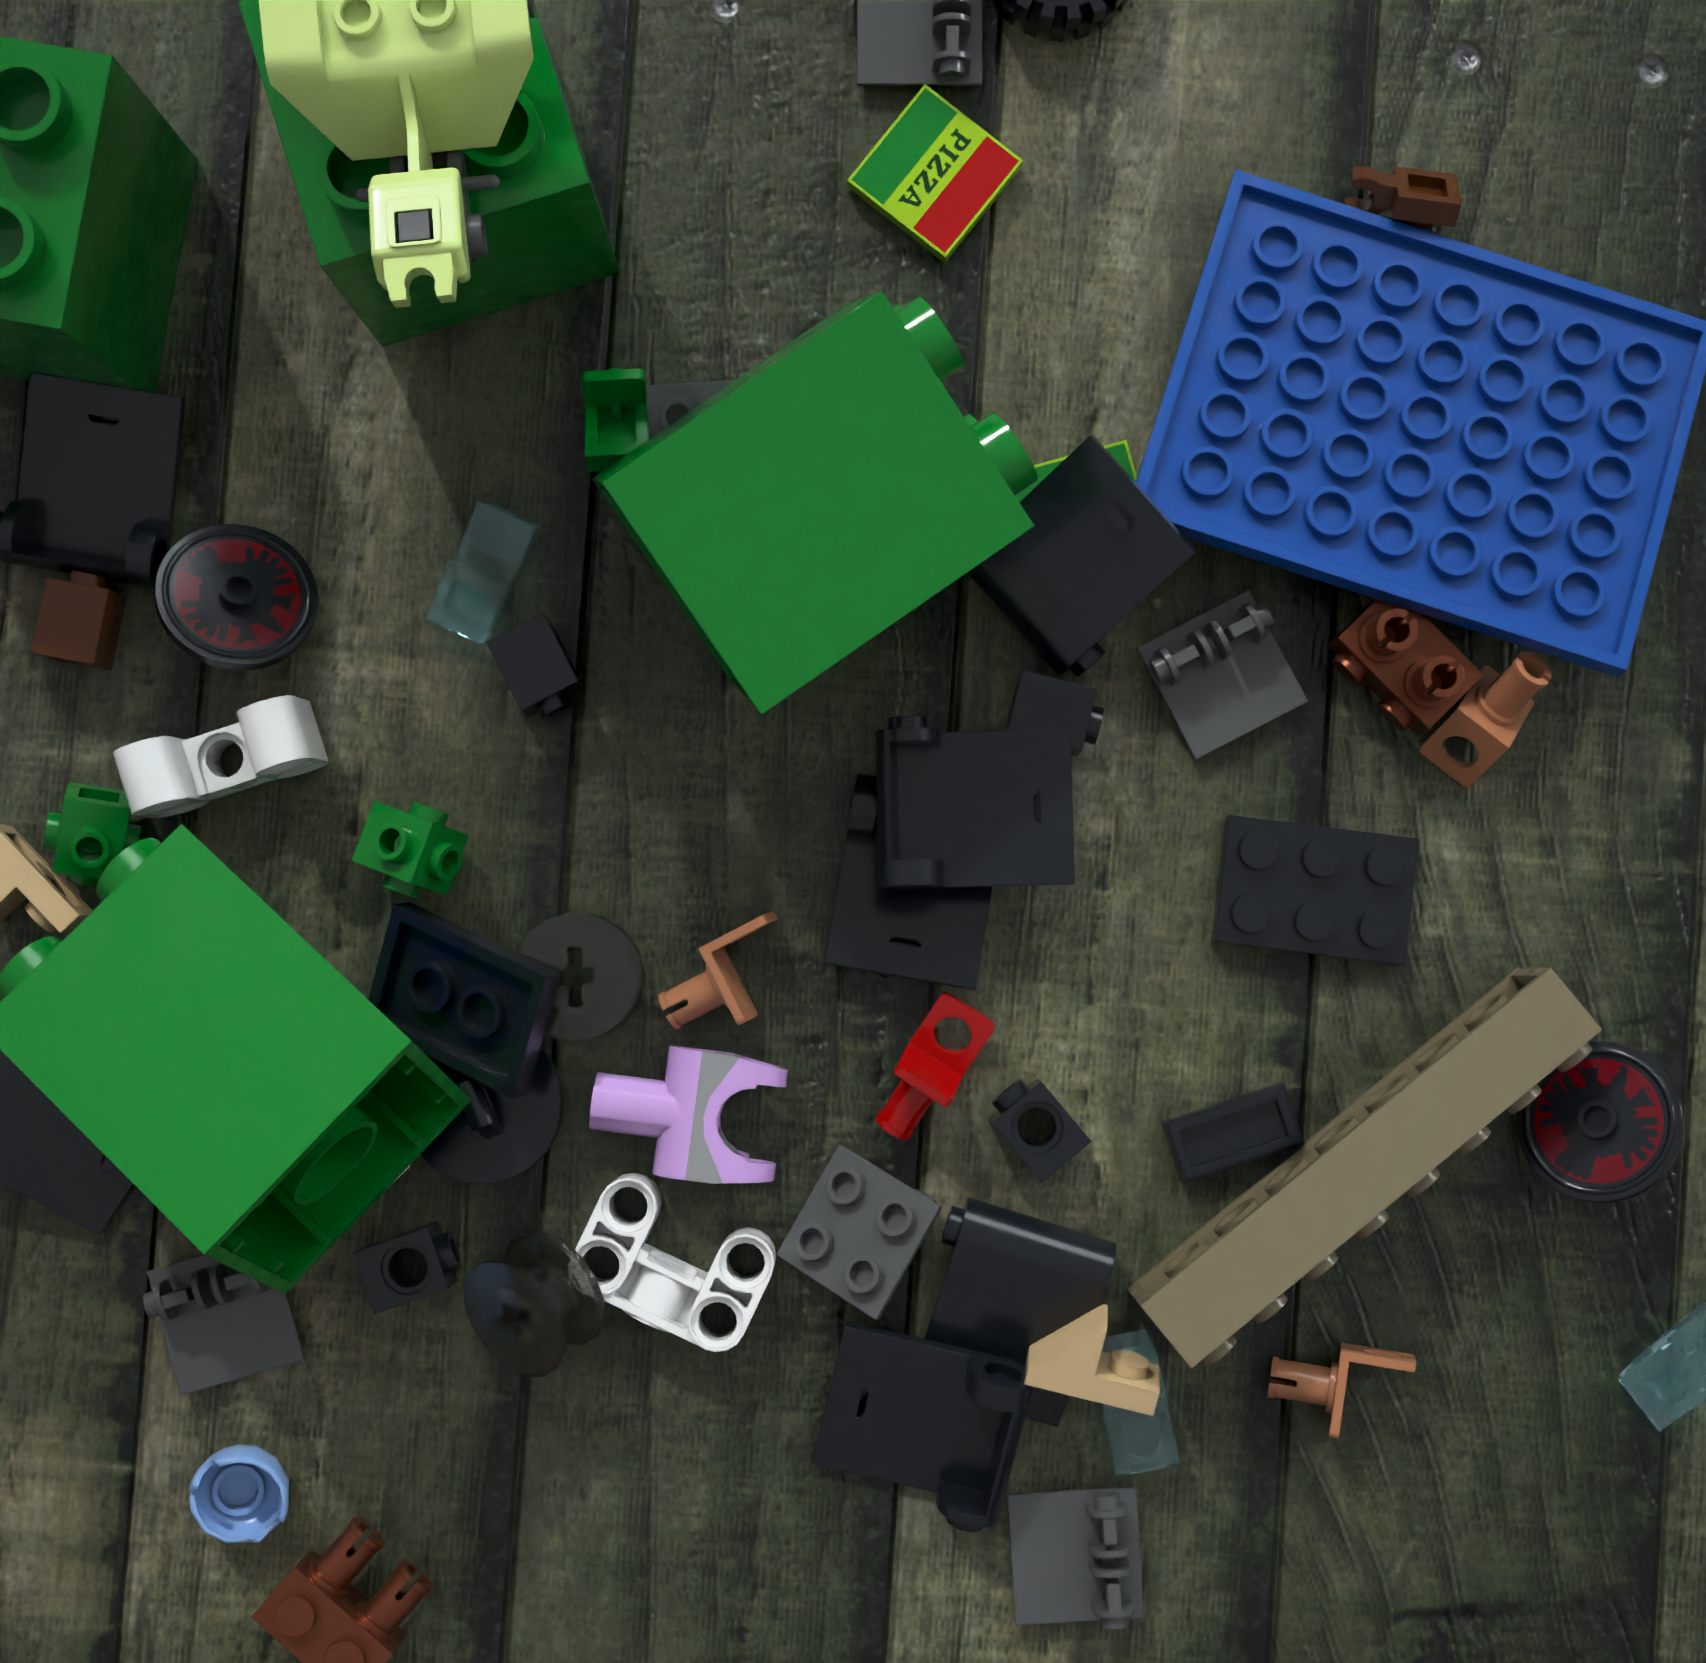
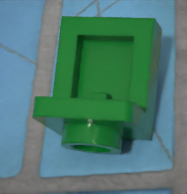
[581,368,649,472]

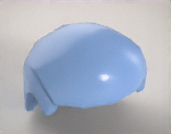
[189,1444,289,1544]

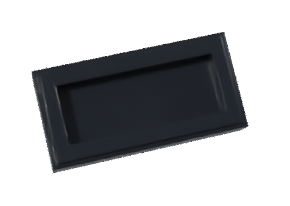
[1161,1082,1305,1184]

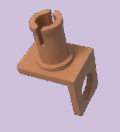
[1419,651,1552,787]
[658,911,778,1030]
[1267,1342,1417,1439]

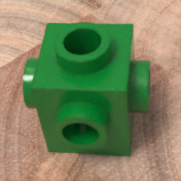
[43,782,142,886]
[352,801,469,899]

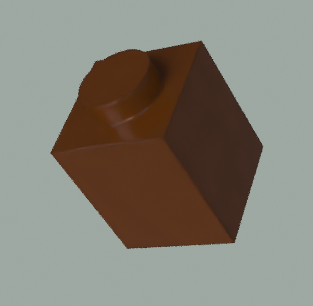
[31,571,126,671]

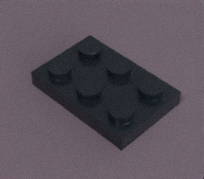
[1211,815,1419,965]
[368,902,562,1098]

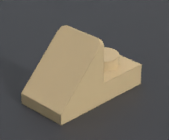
[0,824,93,934]
[1024,1304,1160,1416]

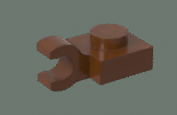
[1343,166,1462,229]

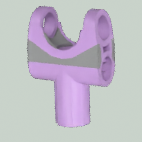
[589,1046,789,1184]

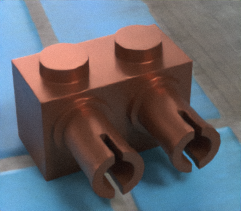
[1327,599,1484,734]
[251,1517,434,1663]

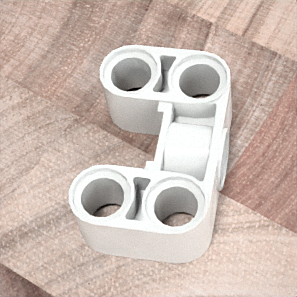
[113,695,329,819]
[570,1172,776,1352]

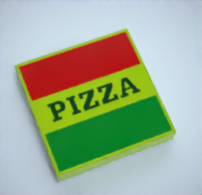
[847,84,1023,263]

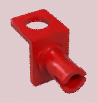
[875,992,995,1140]

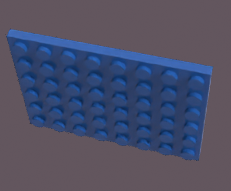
[1135,169,1706,677]

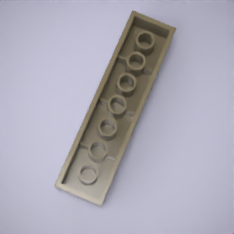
[1127,968,1602,1369]

